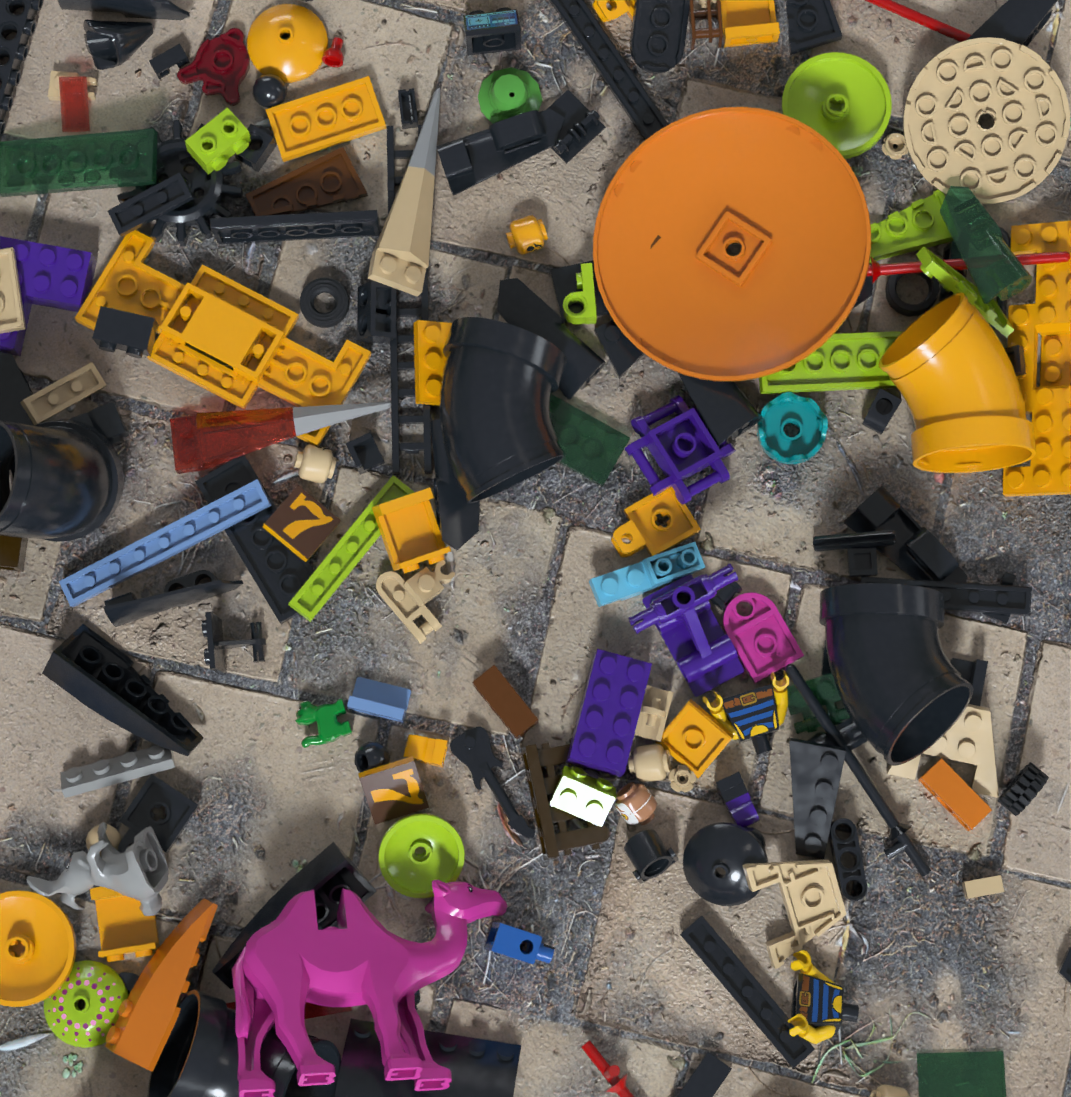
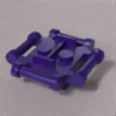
[625,395,736,504]

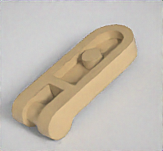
[376,571,442,644]

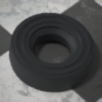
[300,278,350,328]

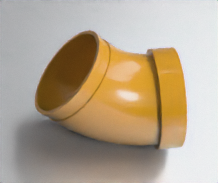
[878,292,1036,473]

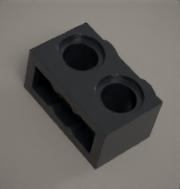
[357,281,396,344]

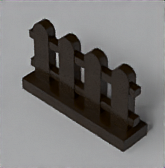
[521,738,610,861]

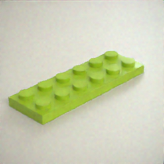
[759,331,903,394]

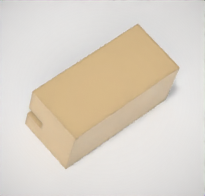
[962,875,1004,899]

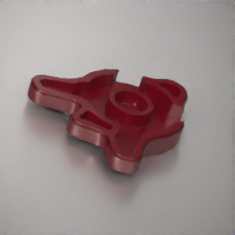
[177,28,250,106]

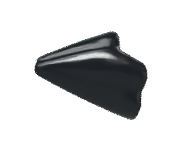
[83,19,153,70]

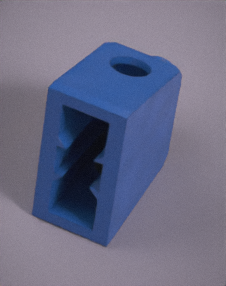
[484,922,555,965]

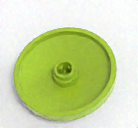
[781,52,892,159]

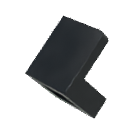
[346,432,385,475]

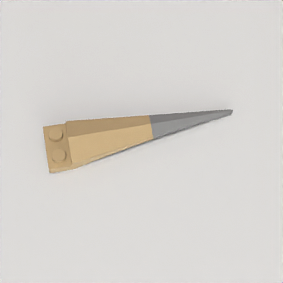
[368,88,440,297]

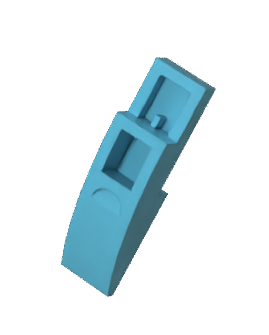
[589,542,705,607]

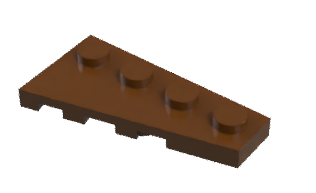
[245,147,368,216]

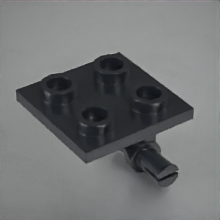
[202,612,266,675]

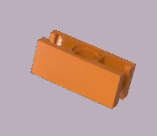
[918,758,992,831]

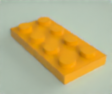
[265,76,387,162]

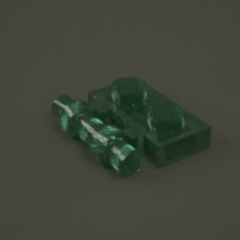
[787,672,851,734]

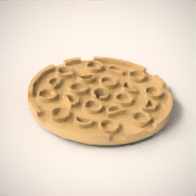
[903,37,1070,204]

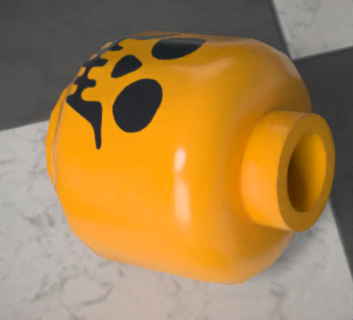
[505,215,548,255]

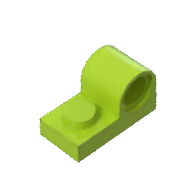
[563,263,597,324]

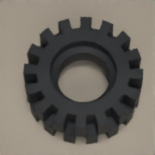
[998,762,1049,816]

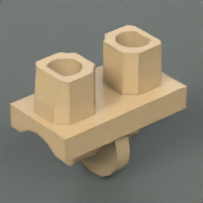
[634,685,674,742]

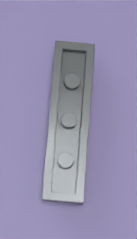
[60,745,175,798]

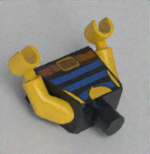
[702,670,789,755]
[788,950,859,1044]

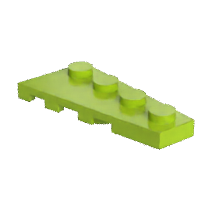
[916,247,1014,338]

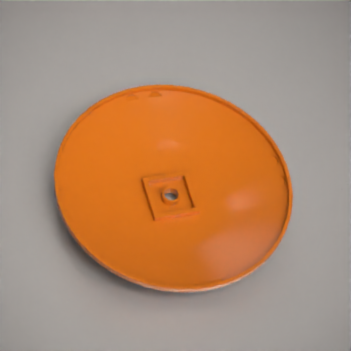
[593,107,871,381]

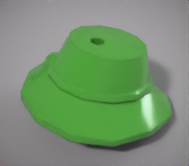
[478,67,543,124]

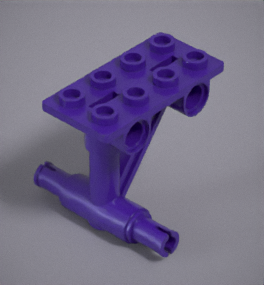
[628,563,744,697]

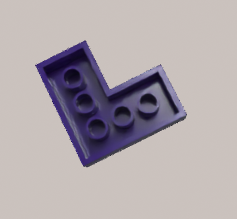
[0,236,97,357]

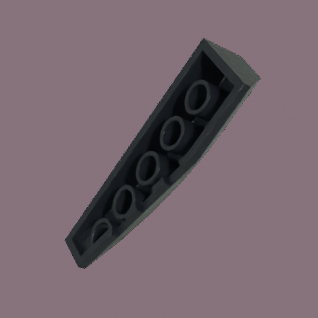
[42,624,204,756]
[212,842,377,989]

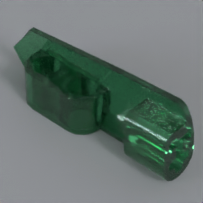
[940,186,1032,304]

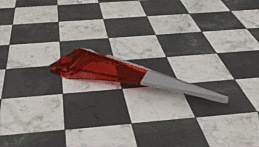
[170,402,391,474]

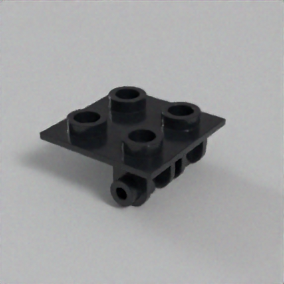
[546,90,606,164]

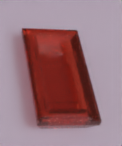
[59,76,90,132]

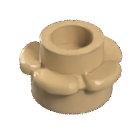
[882,133,908,160]
[668,765,696,793]

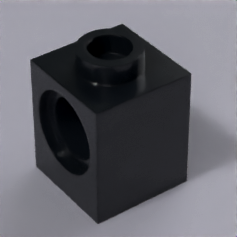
[234,124,276,172]

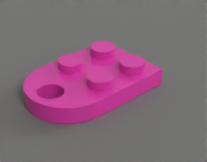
[723,592,804,684]

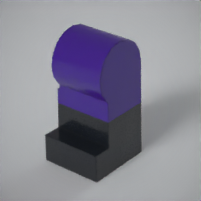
[714,772,760,827]

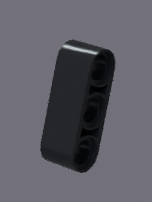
[829,818,867,902]

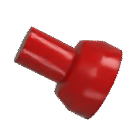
[322,37,344,68]

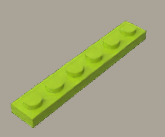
[288,475,415,622]

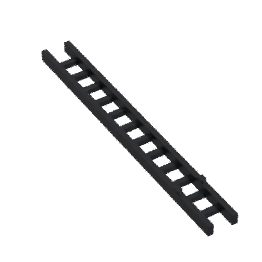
[387,125,432,475]

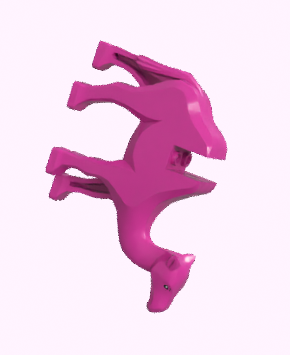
[232,880,507,1097]

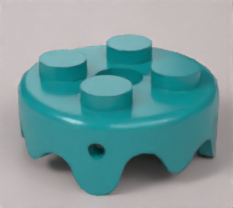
[757,392,828,464]

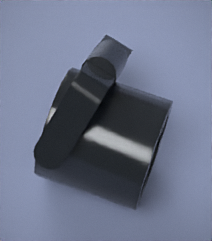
[624,829,679,884]

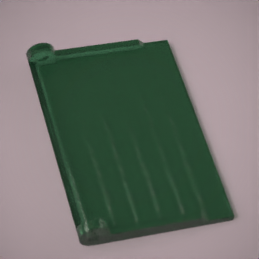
[917,1051,1006,1097]

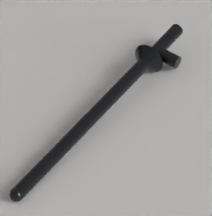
[785,664,931,877]

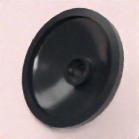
[683,822,768,906]

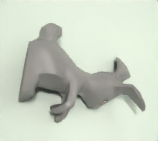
[26,822,169,916]

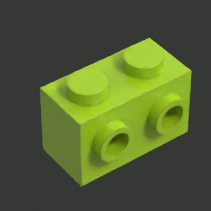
[185,107,251,175]

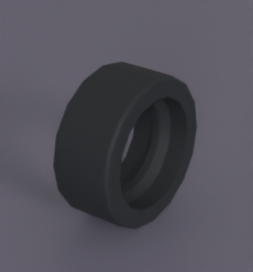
[885,261,940,317]

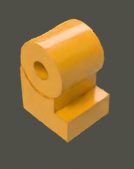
[403,734,449,768]

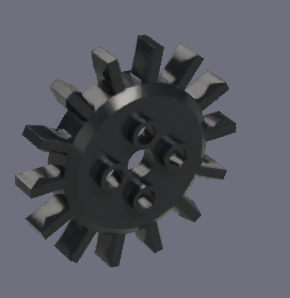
[116,120,243,246]

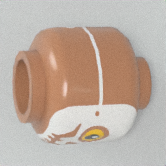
[615,782,657,825]

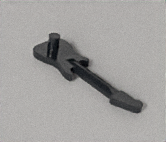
[450,727,535,839]

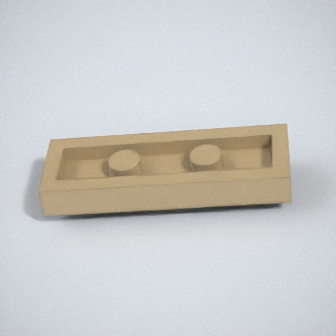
[20,362,107,425]

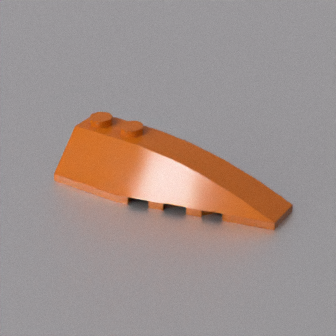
[105,898,218,1072]

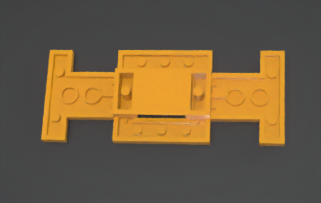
[1003,220,1071,497]
[75,230,371,446]

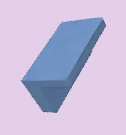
[347,677,411,723]

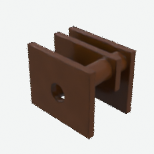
[688,0,723,50]

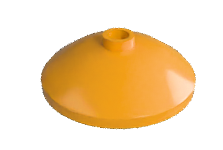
[247,4,328,83]

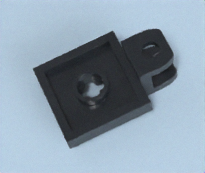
[118,774,200,853]

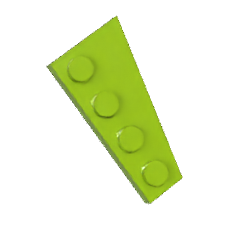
[869,190,958,263]

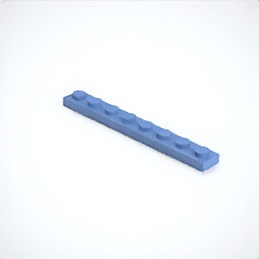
[59,479,271,607]

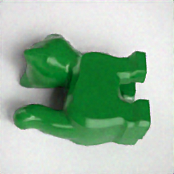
[295,699,352,748]

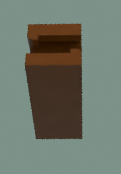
[472,665,539,740]

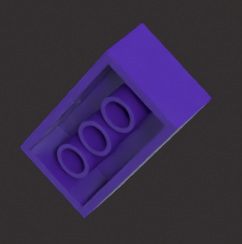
[566,649,652,777]

